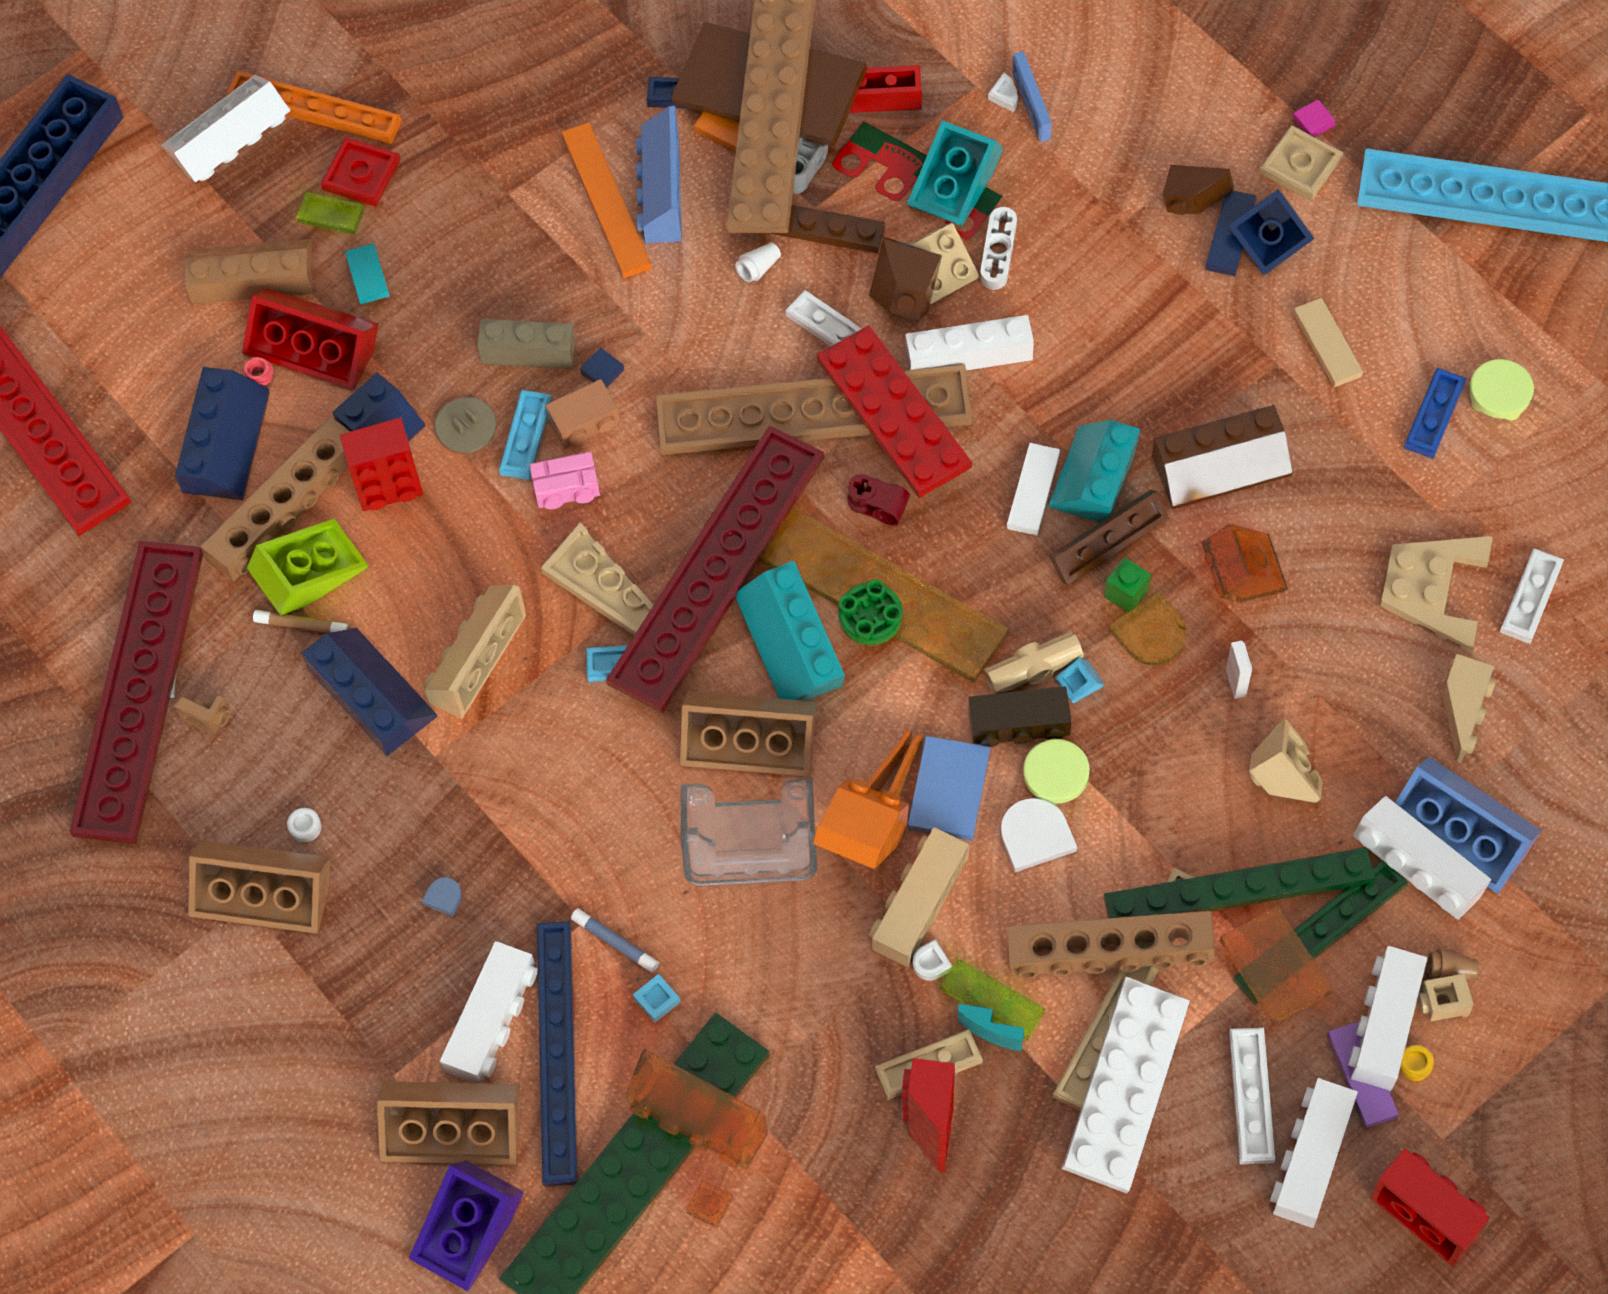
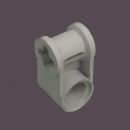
[793,137,828,194]

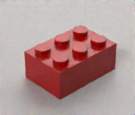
[340,418,424,511]
[1370,1148,1490,1267]

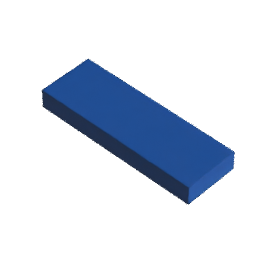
[1404,368,1467,459]

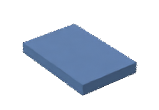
[908,736,991,841]

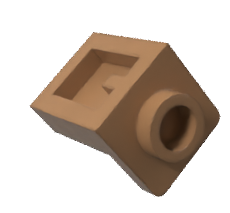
[175,694,230,735]

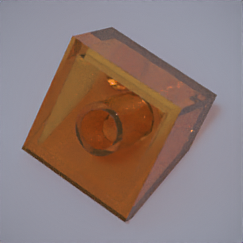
[1201,524,1288,602]

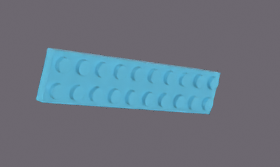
[1357,148,1608,242]

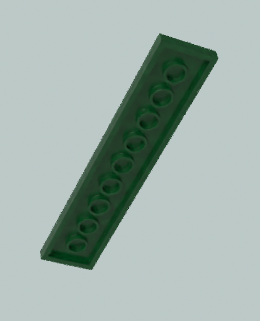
[499,1012,770,1294]

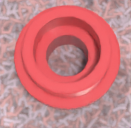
[242,357,274,386]

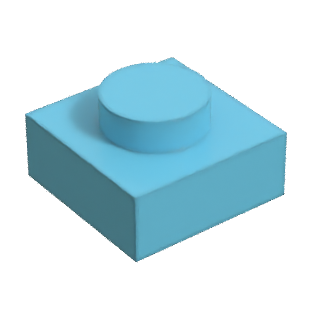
[633,974,681,1023]

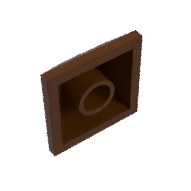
[869,237,942,322]

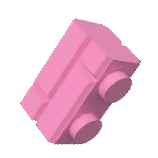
[529,452,600,509]

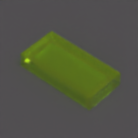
[297,192,364,235]

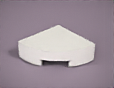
[988,72,1018,112]

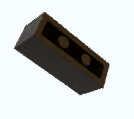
[968,686,1071,747]

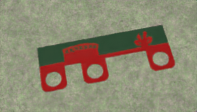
[832,122,1003,239]

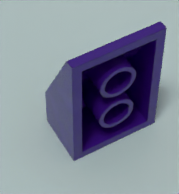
[409,1160,524,1291]

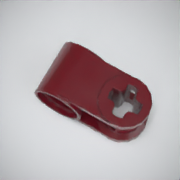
[847,474,910,526]

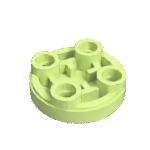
[1469,359,1534,421]
[1023,739,1090,805]

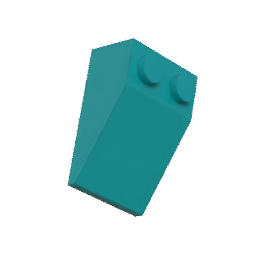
[907,120,1004,226]

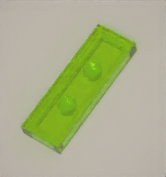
[940,959,1045,1040]

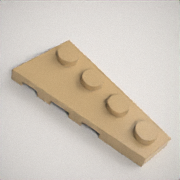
[541,522,654,636]

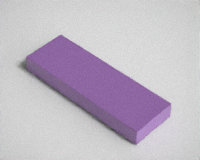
[1327,1022,1399,1129]

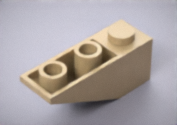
[1442,654,1496,763]

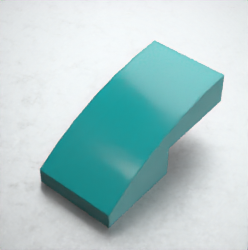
[345,243,389,304]
[958,1004,1024,1051]

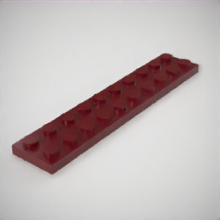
[606,425,825,714]
[70,541,203,844]

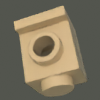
[1417,973,1474,1022]

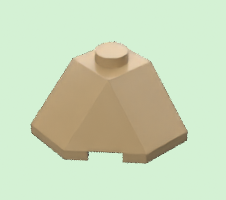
[1249,719,1323,803]

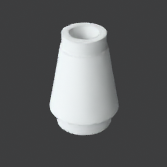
[735,242,781,282]

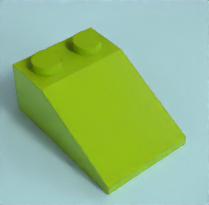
[247,518,368,616]

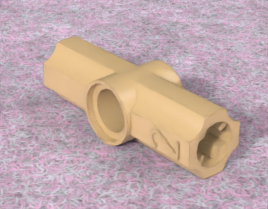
[984,631,1084,694]

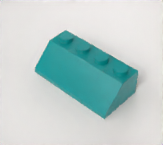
[735,561,845,701]

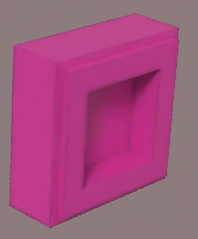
[1293,99,1336,137]

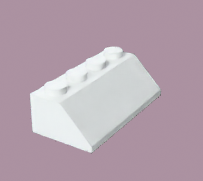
[161,75,291,182]

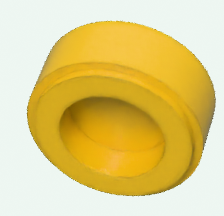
[1399,1045,1434,1081]

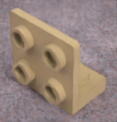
[909,223,979,304]

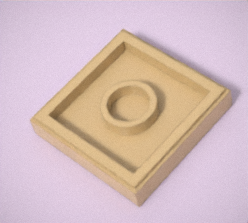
[1260,125,1344,201]

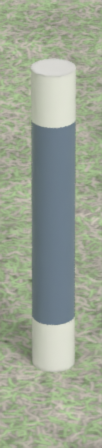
[571,908,659,973]

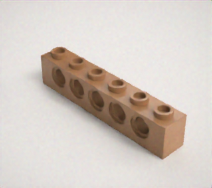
[200,416,351,582]
[1007,911,1215,979]

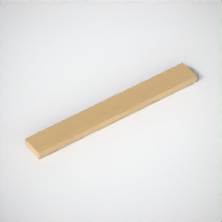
[1053,867,1195,1111]

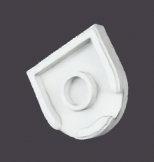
[1001,798,1077,873]

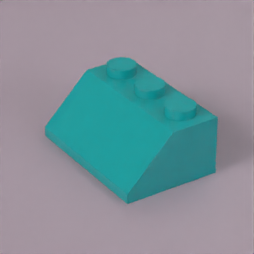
[1049,420,1140,523]

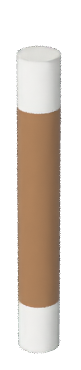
[253,610,349,633]

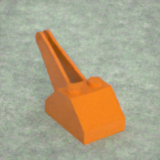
[813,729,923,869]

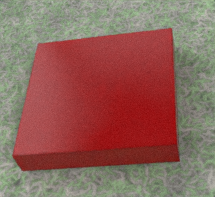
[320,137,401,207]

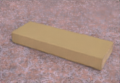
[1293,298,1363,387]
[875,1029,983,1100]

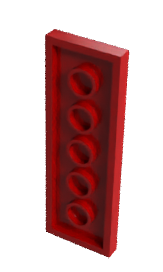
[817,325,972,498]

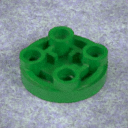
[838,580,903,645]

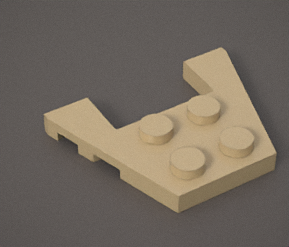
[1380,536,1493,653]

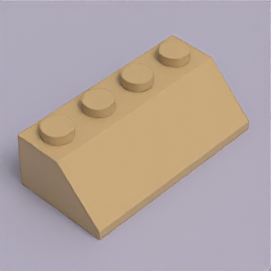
[424,585,526,719]

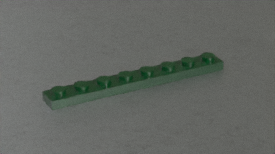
[1103,847,1375,918]

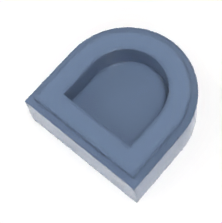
[422,877,462,917]

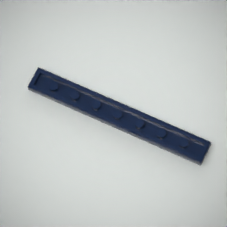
[537,921,578,1186]

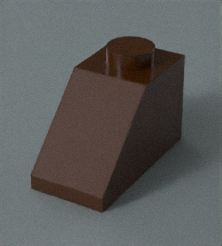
[1163,165,1234,215]

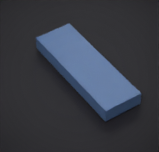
[1012,51,1052,142]

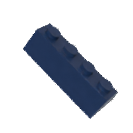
[175,367,270,500]
[301,628,437,756]

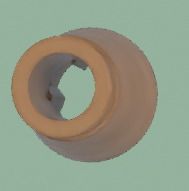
[1425,949,1479,980]

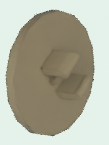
[435,397,497,454]

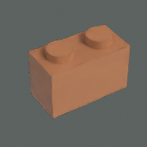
[545,379,620,449]

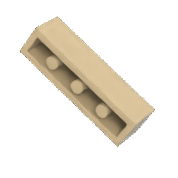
[869,827,969,967]

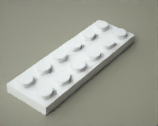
[1062,977,1190,1194]

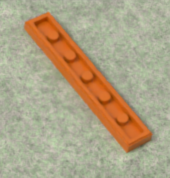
[226,70,402,144]
[561,122,652,279]

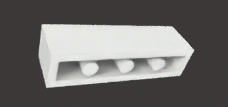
[905,315,1034,370]
[1353,796,1492,920]
[440,941,538,1083]
[1348,946,1428,1092]
[1270,1078,1358,1228]

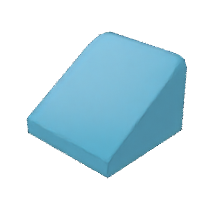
[1055,658,1105,703]

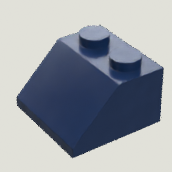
[332,372,425,442]

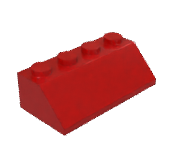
[242,288,379,389]
[902,1058,955,1172]

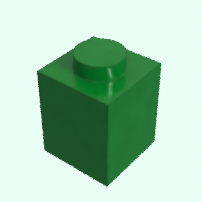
[1104,557,1151,614]

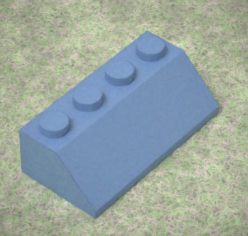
[636,106,682,243]
[1395,757,1542,894]

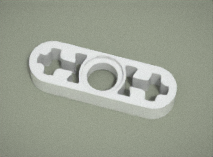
[980,207,1017,290]

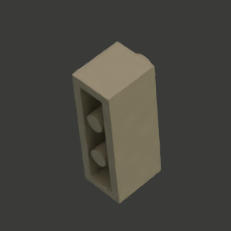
[477,319,577,369]

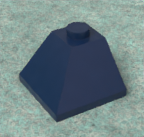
[1228,188,1315,275]

